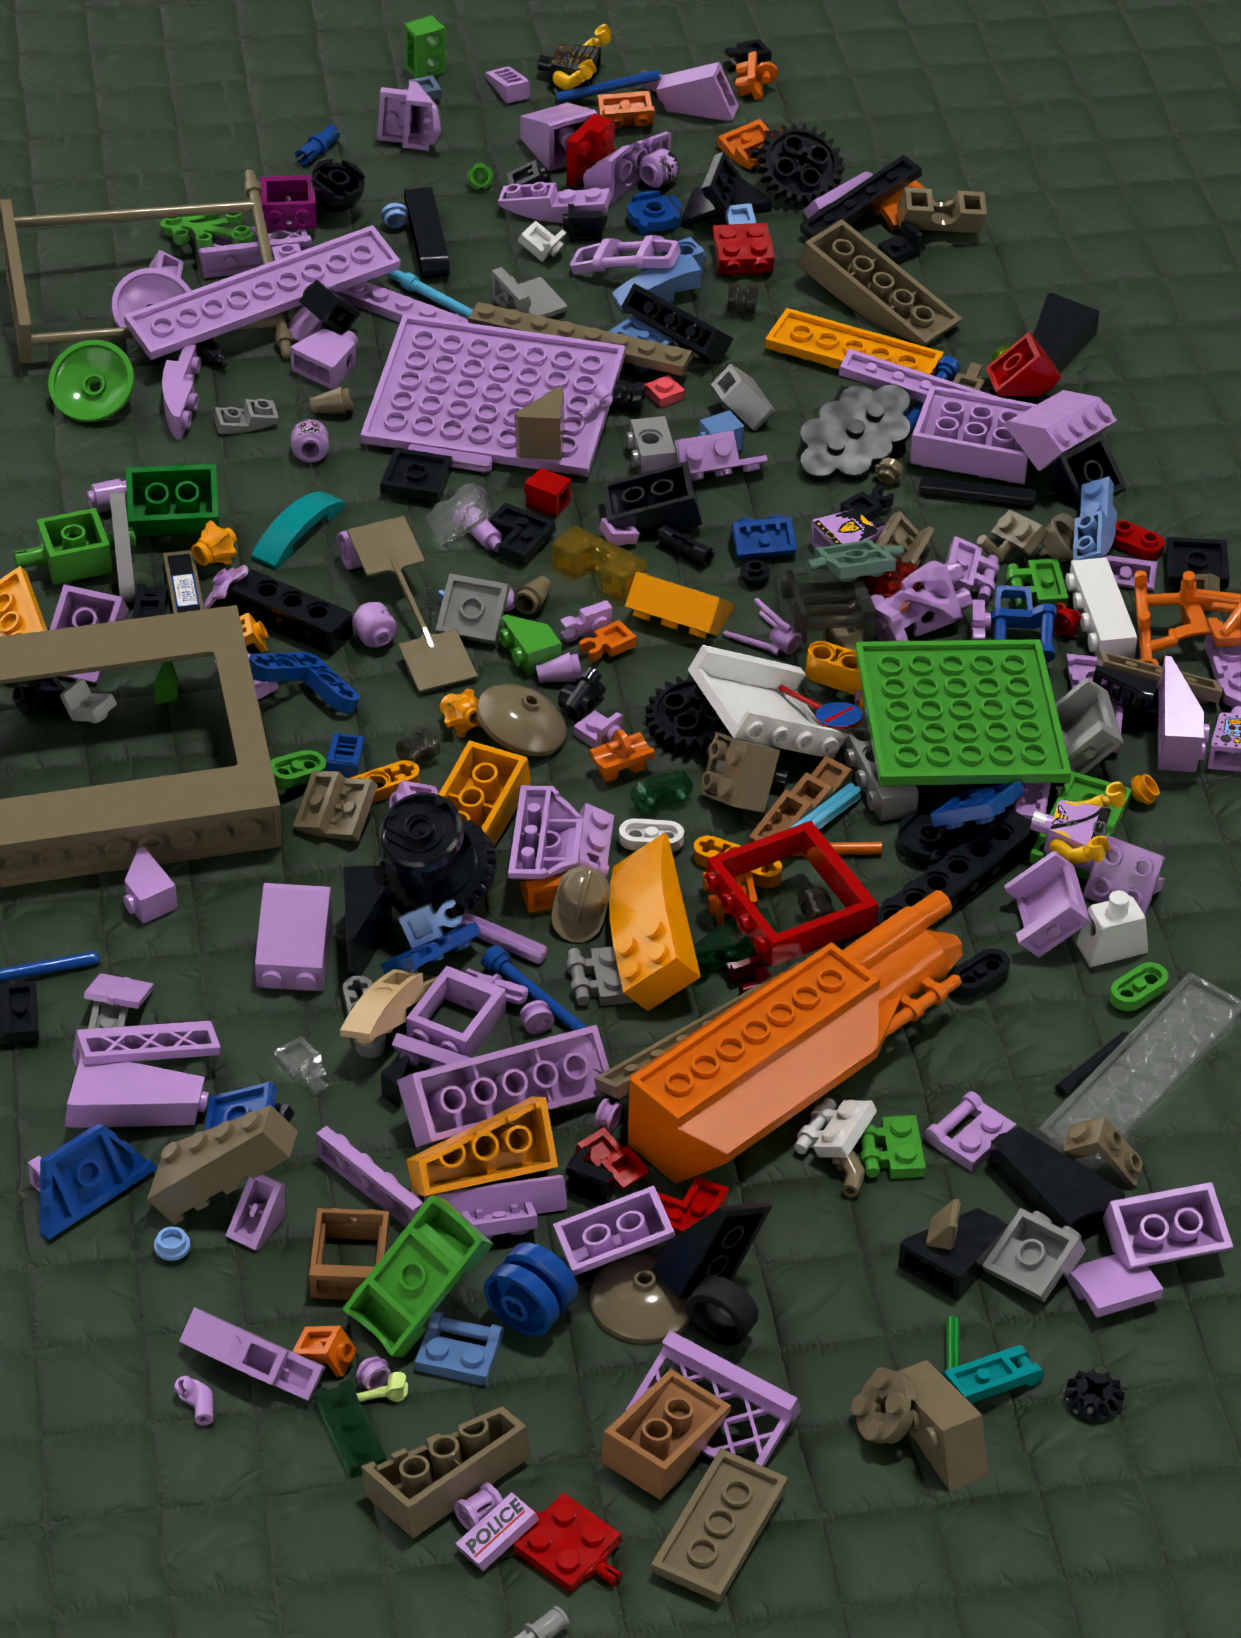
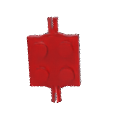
[513,1492,622,1594]

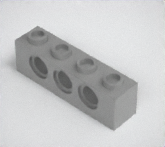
[837,709,919,822]

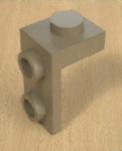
[1063,1116,1143,1187]

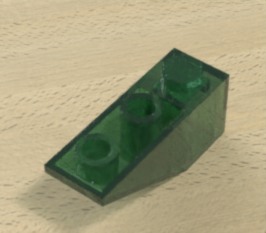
[694,907,779,976]

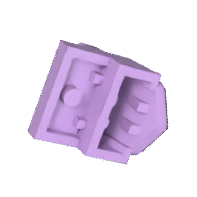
[377,81,443,151]

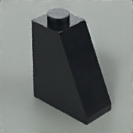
[898,1208,1008,1301]

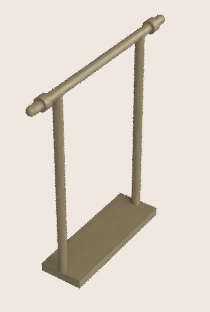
[0,169,293,364]

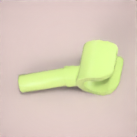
[356,1372,408,1403]

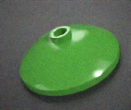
[48,340,135,422]

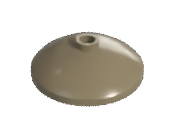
[476,684,567,756]
[590,1254,691,1344]

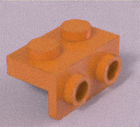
[597,91,655,129]

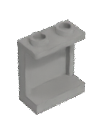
[1055,678,1123,774]

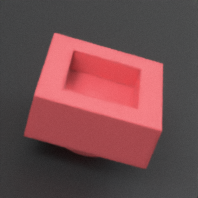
[645,375,685,408]

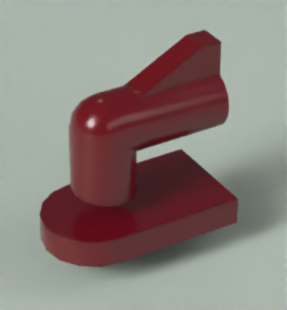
[726,954,772,995]

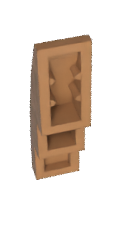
[749,756,853,842]

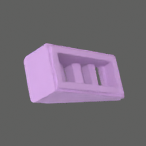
[485,66,530,104]

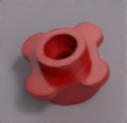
[1053,603,1081,637]

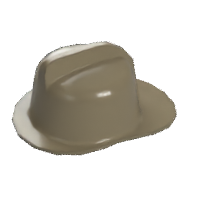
[1039,513,1075,564]
[551,866,610,943]

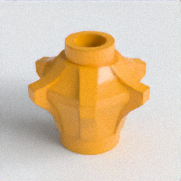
[191,521,237,566]
[440,689,482,738]

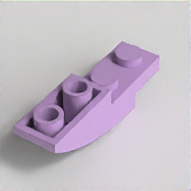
[498,182,612,223]
[162,344,201,440]
[179,1307,325,1401]

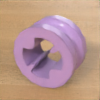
[520,1000,554,1034]
[594,1098,623,1133]

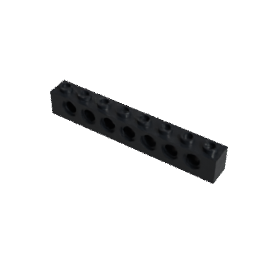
[835,807,1039,950]

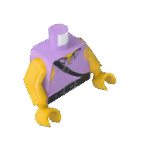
[1030,781,1126,872]

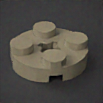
[851,1367,917,1445]

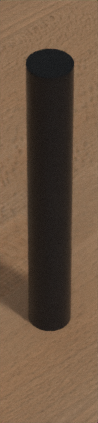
[1055,1031,1132,1096]

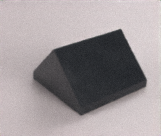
[1053,433,1127,510]

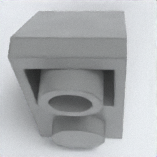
[711,363,775,431]

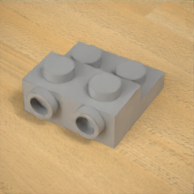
[982,1208,1086,1302]

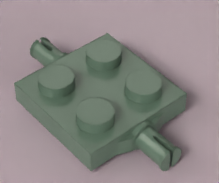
[805,539,905,581]

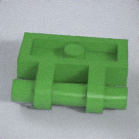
[1006,559,1069,610]
[858,1115,926,1179]

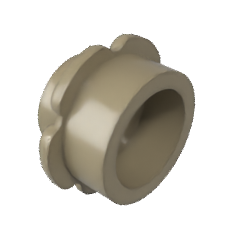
[875,458,903,484]

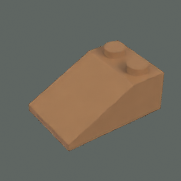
[600,1369,731,1500]

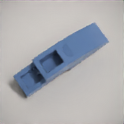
[1073,477,1118,560]

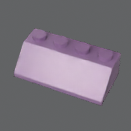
[1004,390,1117,471]

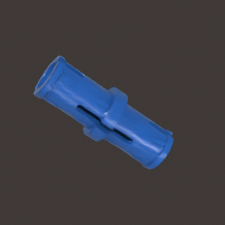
[295,124,340,165]

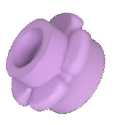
[356,1357,391,1390]

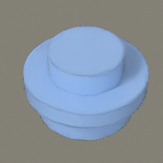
[381,203,408,228]
[154,1226,190,1261]

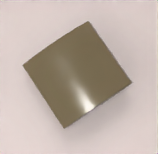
[293,771,378,841]

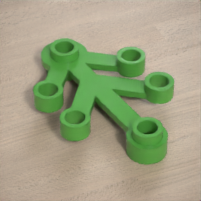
[160,212,255,249]

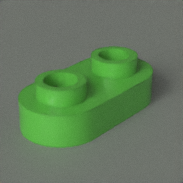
[271,750,326,789]
[1110,962,1169,1011]

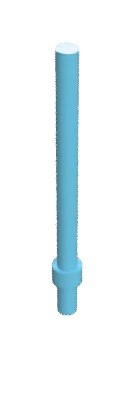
[386,270,473,319]

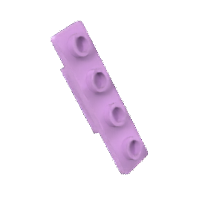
[675,431,768,481]
[423,1175,567,1239]

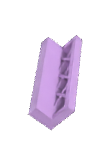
[73,1021,221,1065]

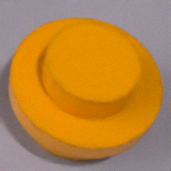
[1130,774,1160,805]

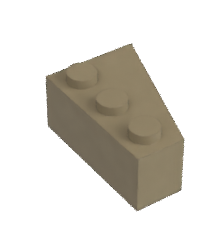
[898,1360,989,1492]

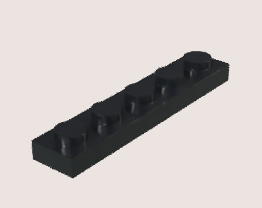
[800,155,922,239]

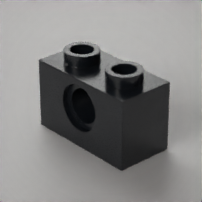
[299,279,361,334]

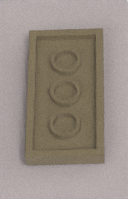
[651,1448,788,1603]

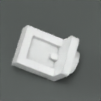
[517,221,566,262]
[60,679,117,723]

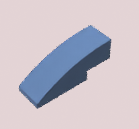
[612,254,701,313]

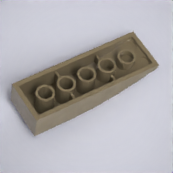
[798,219,963,346]

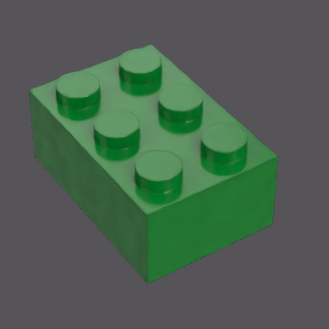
[126,463,220,537]

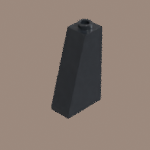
[1033,292,1099,374]
[988,1127,1125,1237]

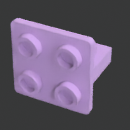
[1083,835,1165,916]

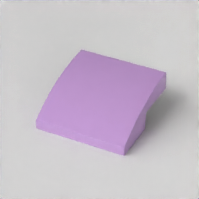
[1067,1254,1163,1318]

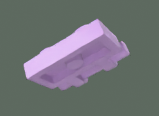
[945,536,1000,602]

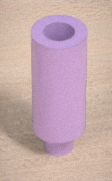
[458,506,502,552]

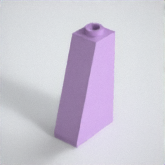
[64,1056,209,1128]

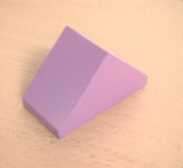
[225,1174,286,1250]

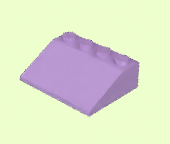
[910,385,1037,484]

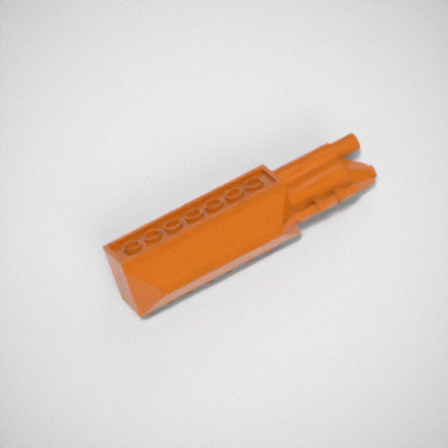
[628,890,963,1184]

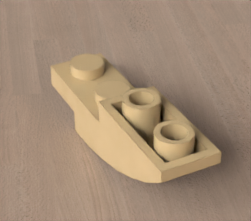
[340,969,437,1044]

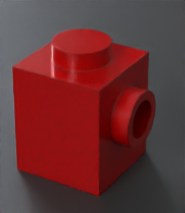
[523,468,571,518]

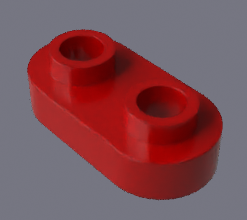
[1112,520,1165,560]

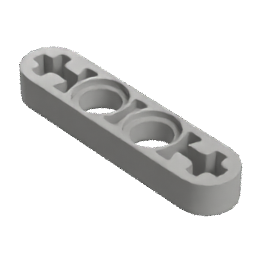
[109,492,135,603]

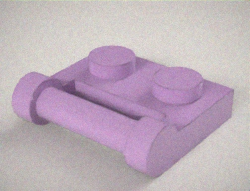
[924,1091,1016,1172]

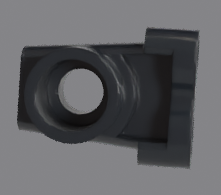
[558,667,606,721]

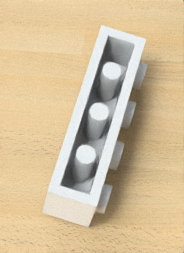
[1065,557,1137,659]

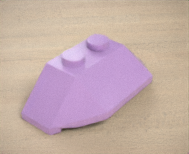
[508,785,584,880]

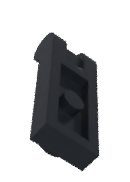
[132,584,169,619]

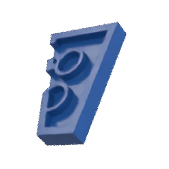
[380,921,481,974]

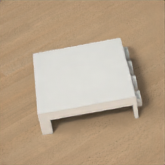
[688,645,848,759]

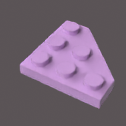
[1204,620,1241,708]

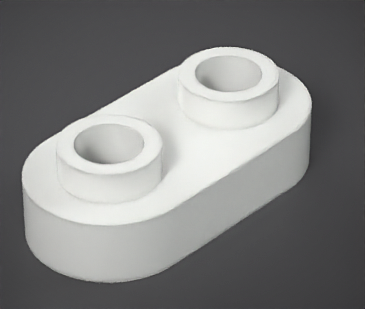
[619,819,684,852]

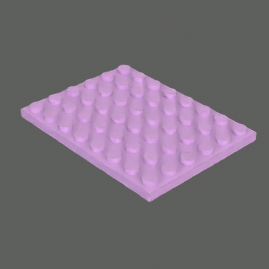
[360,314,626,477]

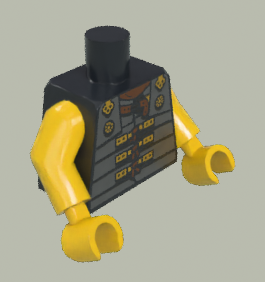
[538,24,612,91]

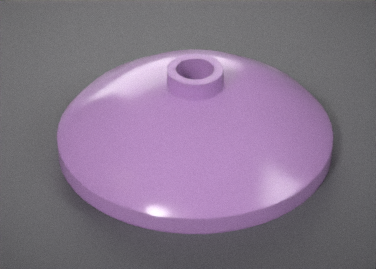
[111,268,191,344]

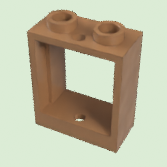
[309,1208,390,1300]

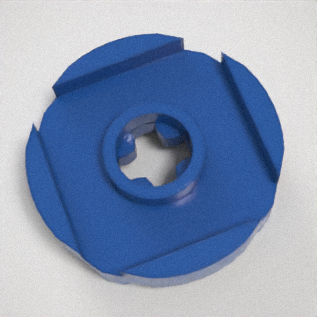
[627,191,682,235]

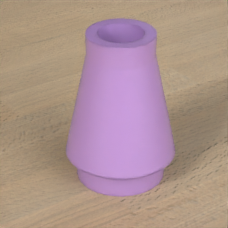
[536,652,582,684]

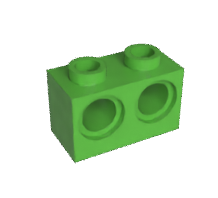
[404,15,447,78]

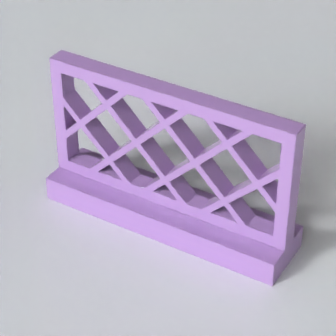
[194,222,312,278]
[626,1330,802,1467]

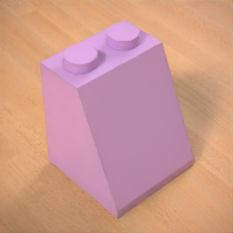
[520,102,597,171]
[255,883,333,991]

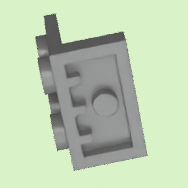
[492,267,567,318]

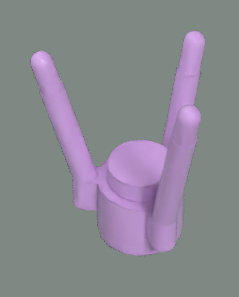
[723,598,802,656]

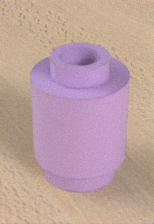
[87,479,127,513]

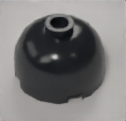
[310,159,365,212]

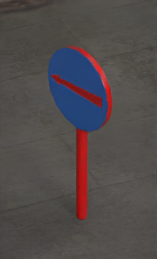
[779,685,863,730]

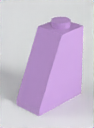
[656,62,739,121]

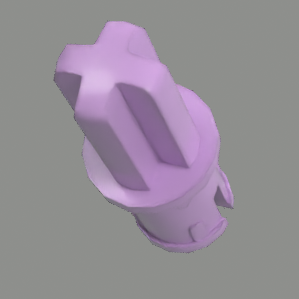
[466,969,528,1005]

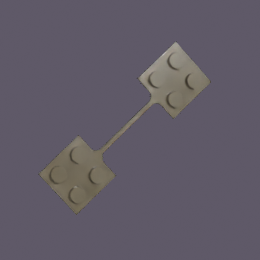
[347,516,478,693]

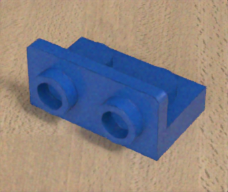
[730,515,797,560]

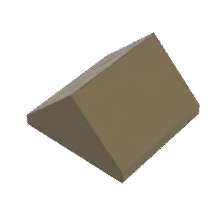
[514,386,565,460]

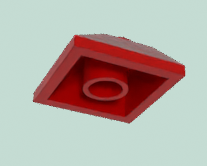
[985,332,1061,397]

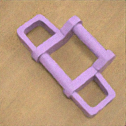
[570,235,681,275]

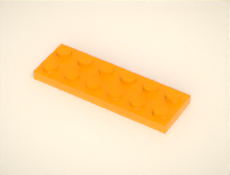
[764,308,944,376]

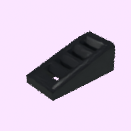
[1093,665,1158,717]

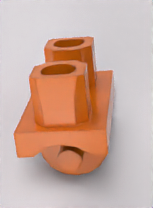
[735,51,778,100]
[589,729,655,782]

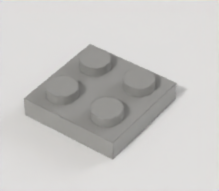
[435,573,510,645]

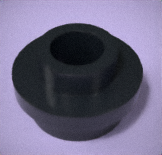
[740,560,770,587]

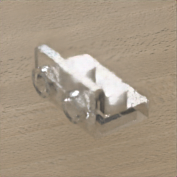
[425,483,493,548]

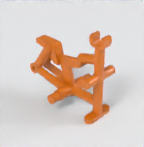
[1134,570,1241,665]

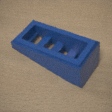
[325,733,365,778]

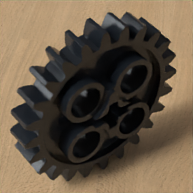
[756,123,844,207]
[645,674,732,756]

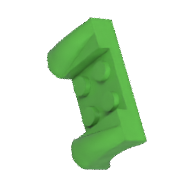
[342,1195,494,1358]

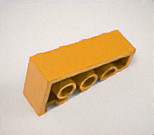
[406,1096,558,1196]

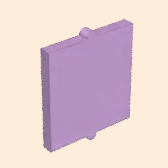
[84,973,154,1009]

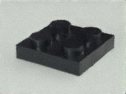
[380,448,453,502]
[1165,537,1230,588]

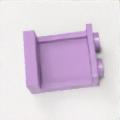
[1004,851,1091,958]

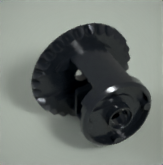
[379,792,497,918]

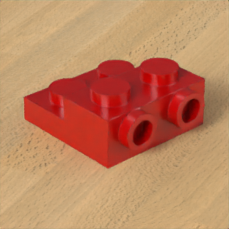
[566,114,615,188]
[712,223,775,275]

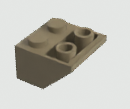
[700,732,780,813]

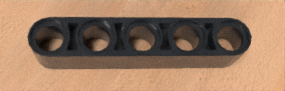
[404,187,450,278]

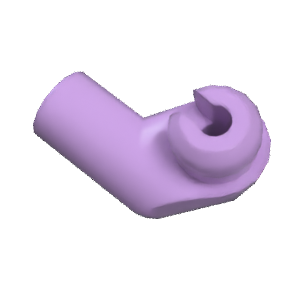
[174,1376,213,1426]

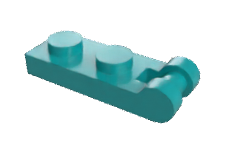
[943,1345,1045,1403]

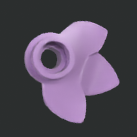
[204,565,248,609]

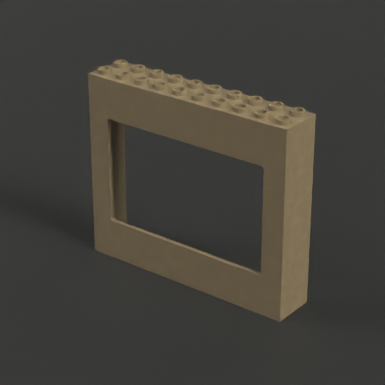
[0,605,282,888]

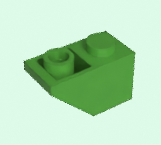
[499,615,562,677]

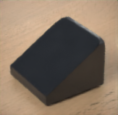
[381,1055,410,1108]

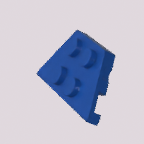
[40,1123,157,1240]

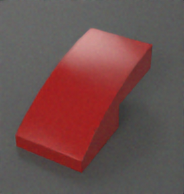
[575,1127,650,1191]

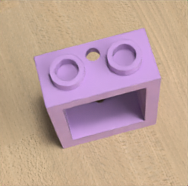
[406,966,506,1058]

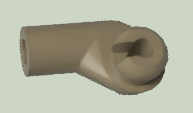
[832,1151,866,1197]

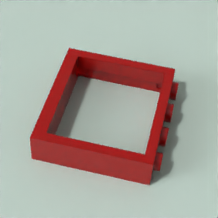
[704,821,878,967]

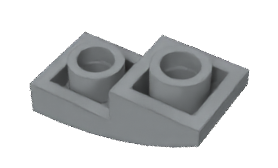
[213,399,279,434]

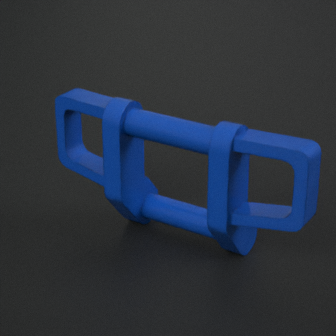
[991,585,1057,663]

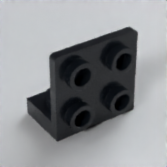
[681,152,740,225]

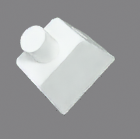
[1076,890,1148,967]

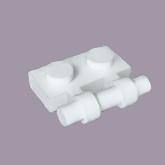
[794,1098,877,1158]

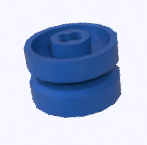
[484,1242,578,1337]

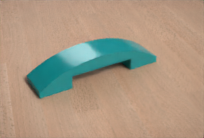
[251,491,346,570]

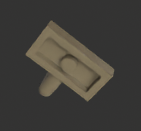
[977,509,1049,563]

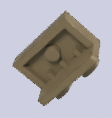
[875,511,934,576]

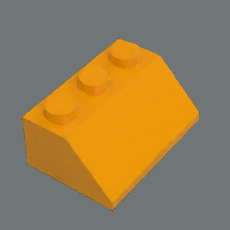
[625,571,736,639]

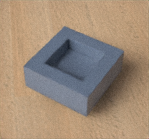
[408,75,441,100]

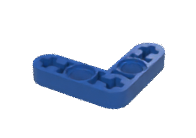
[249,652,360,713]

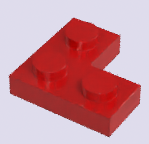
[657,1177,729,1236]

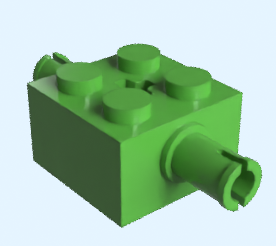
[13,508,136,585]

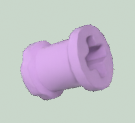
[454,1482,503,1531]

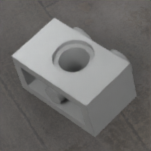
[626,416,676,474]

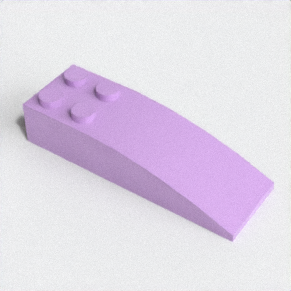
[397,1025,610,1148]

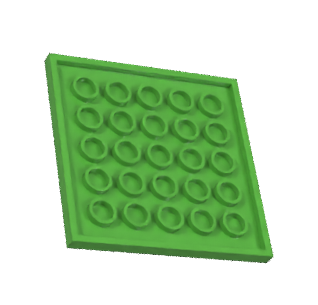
[854,639,1072,786]

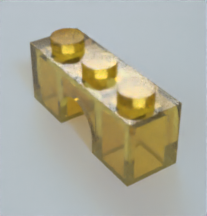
[552,525,647,602]

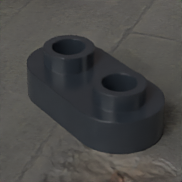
[952,949,1010,997]

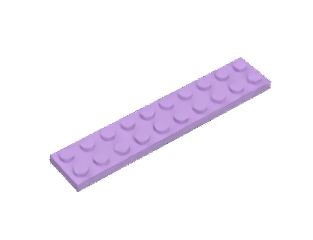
[124,225,401,360]

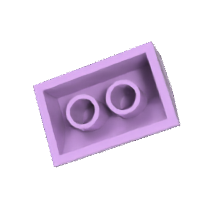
[1102,1182,1233,1269]
[553,1185,676,1276]

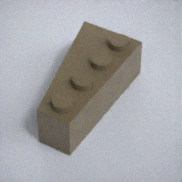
[147,1105,298,1225]
[361,1406,531,1538]

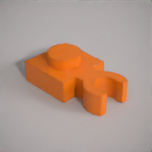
[579,620,637,662]

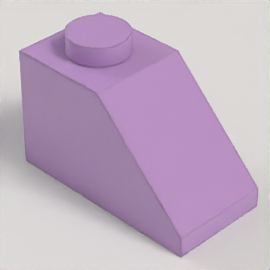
[123,846,178,924]

